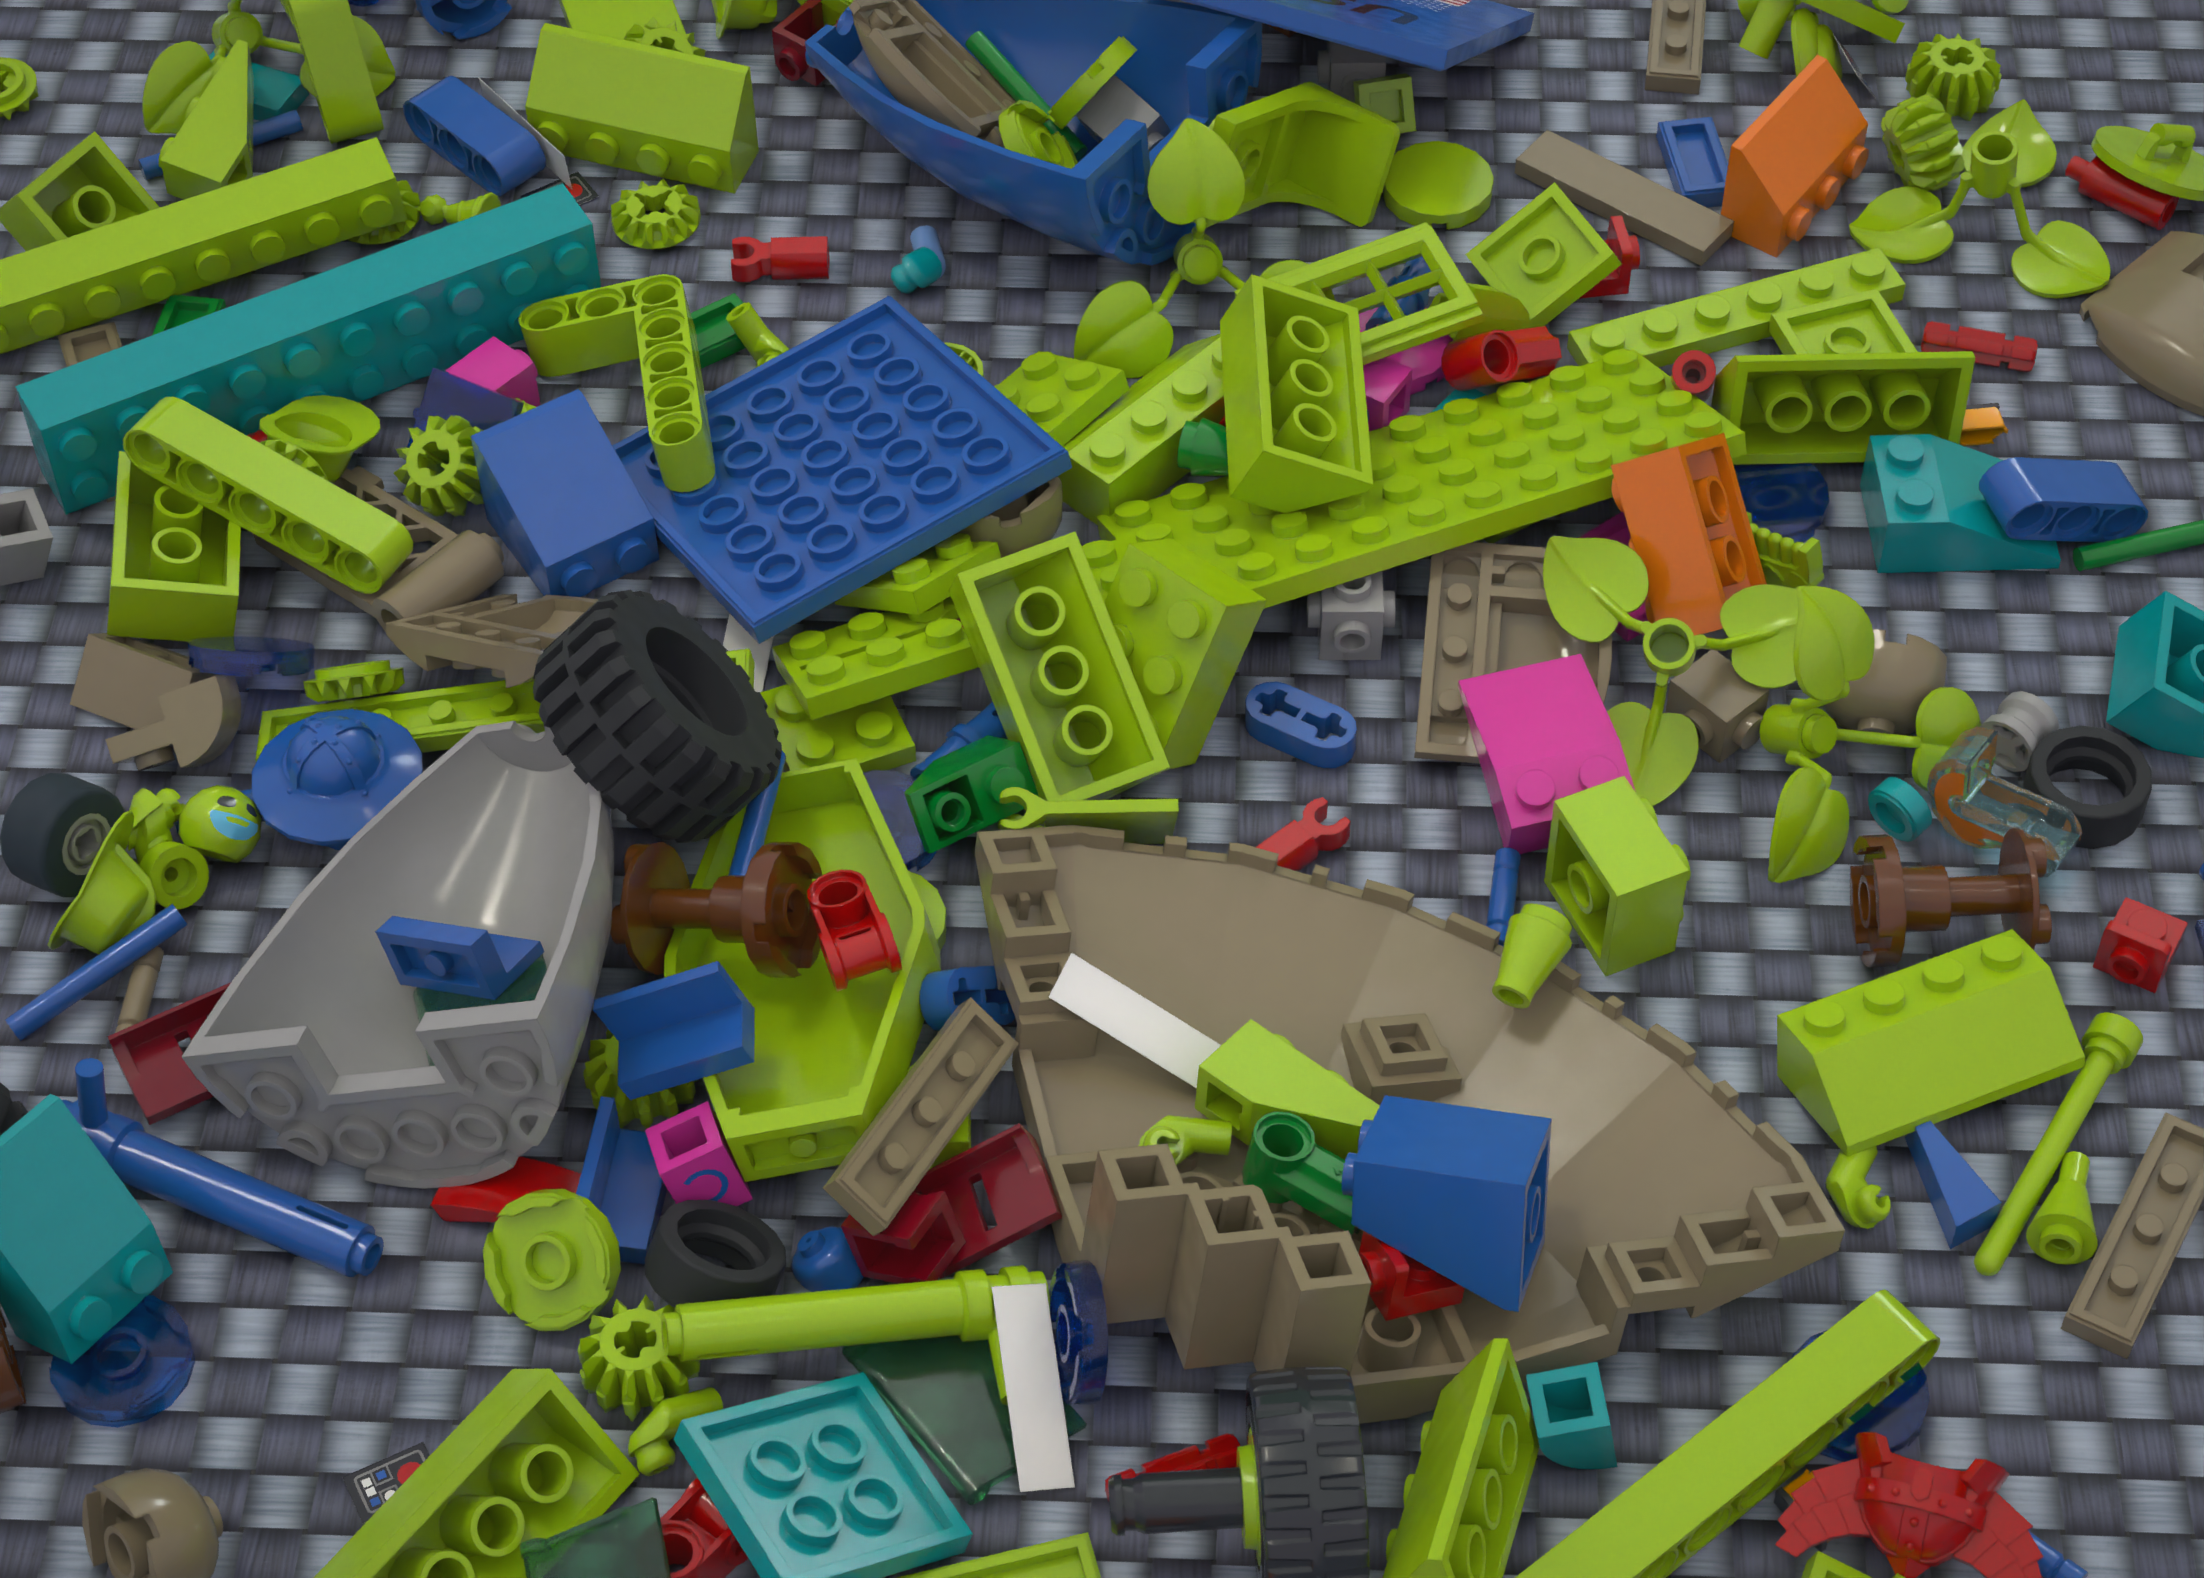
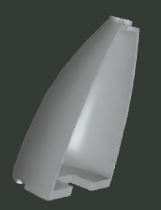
[182,721,615,1189]

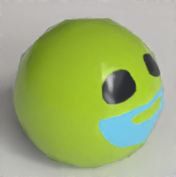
[179,785,262,863]

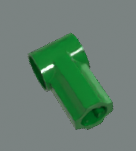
[1242,1111,1361,1235]

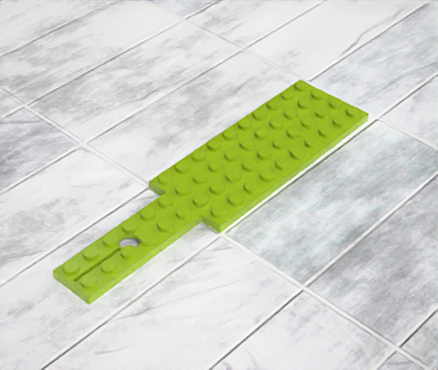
[772,349,1747,720]

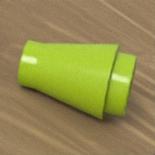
[1492,903,1572,1009]

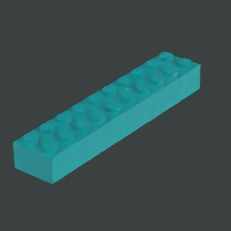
[15,183,601,515]

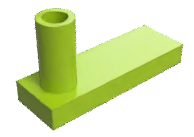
[1738,0,1905,60]

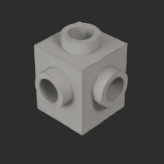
[1307,571,1395,660]

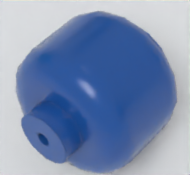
[791,1226,864,1292]

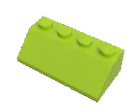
[525,23,759,194]
[1220,274,1374,514]
[1058,334,1225,525]
[1711,351,1976,465]
[949,531,1170,824]
[1777,929,2085,1157]
[1382,1338,1540,1578]
[314,1369,640,1578]

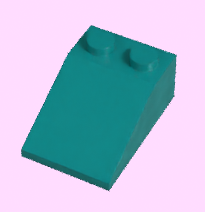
[1860,434,2061,573]
[2106,591,2204,758]
[0,1094,173,1364]

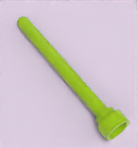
[1974,1012,2143,1276]

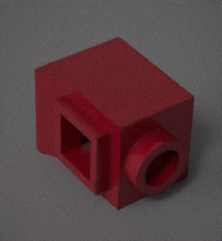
[772,0,839,86]
[841,1191,966,1284]

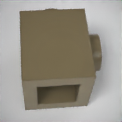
[1665,650,1770,763]

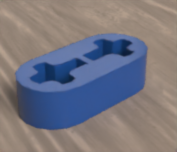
[1245,681,1357,768]
[920,966,1015,1031]

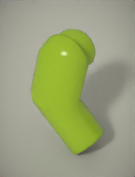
[726,302,789,367]
[1138,1115,1232,1166]
[1825,1146,1891,1229]
[628,1387,723,1476]

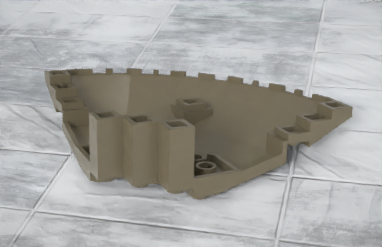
[975,825,1845,1424]

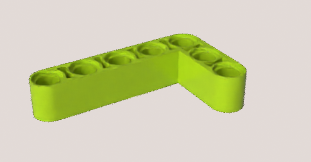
[280,0,384,144]
[518,274,715,492]

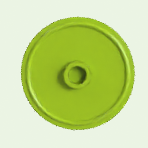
[2091,123,2204,201]

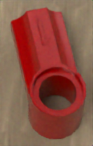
[1441,326,1562,391]

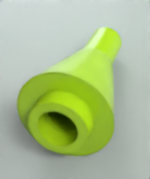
[2026,1151,2098,1265]

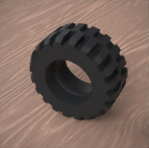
[533,590,782,843]

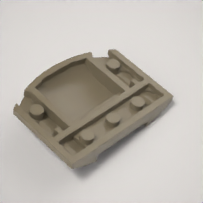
[849,0,1016,148]
[2079,231,2204,416]
[1414,542,1612,764]
[385,594,598,688]

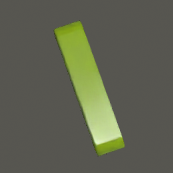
[123,397,413,594]

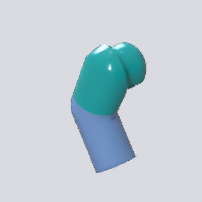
[891,225,946,294]

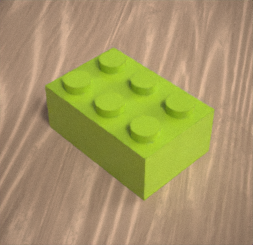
[107,451,241,645]
[1104,538,1267,769]

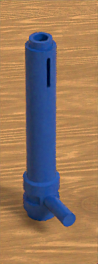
[62,1058,384,1277]

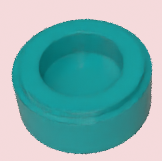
[1868,777,1932,842]

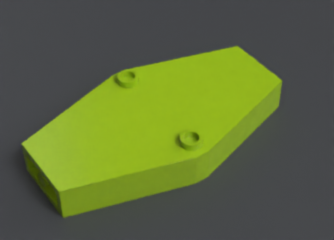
[664,758,941,1182]

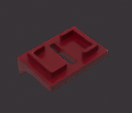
[107,982,231,1125]
[913,1123,1062,1279]

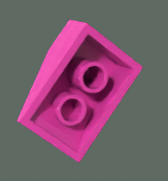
[1458,654,1636,854]

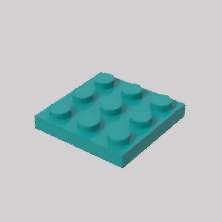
[673,1372,973,1578]

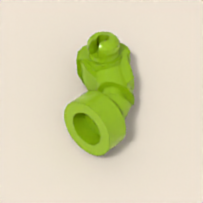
[127,788,209,909]

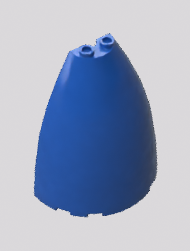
[805,0,1262,265]

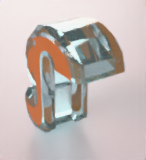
[1927,727,2082,878]

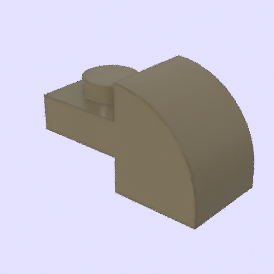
[105,675,241,771]

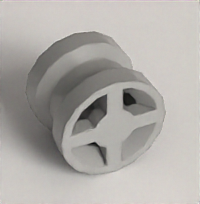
[1978,691,2059,772]

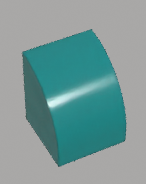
[1526,1362,1618,1469]

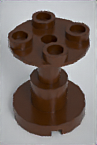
[1849,828,2052,968]
[610,841,822,978]

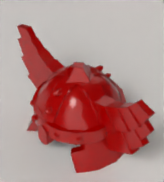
[1775,1432,2043,1578]

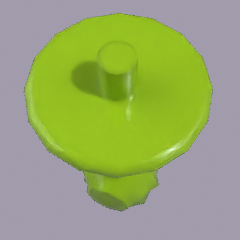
[419,192,501,225]

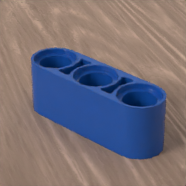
[403,76,546,197]
[1979,457,2148,542]

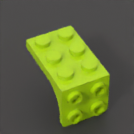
[1192,81,1400,228]

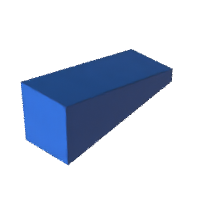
[1905,1121,2002,1249]

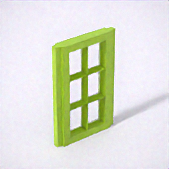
[1234,222,1483,365]

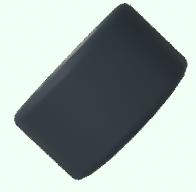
[0,773,125,897]

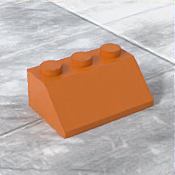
[1721,55,1869,258]
[1611,433,1767,636]

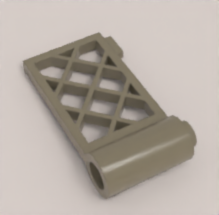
[253,465,504,632]

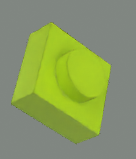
[1353,73,1416,133]

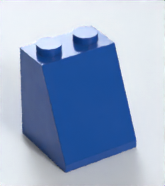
[471,389,660,597]
[1342,1095,1552,1312]

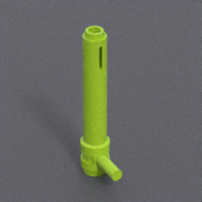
[661,1265,1050,1406]

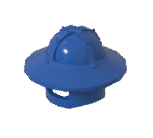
[252,709,423,850]

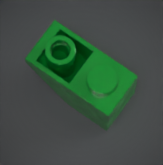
[904,735,1039,853]

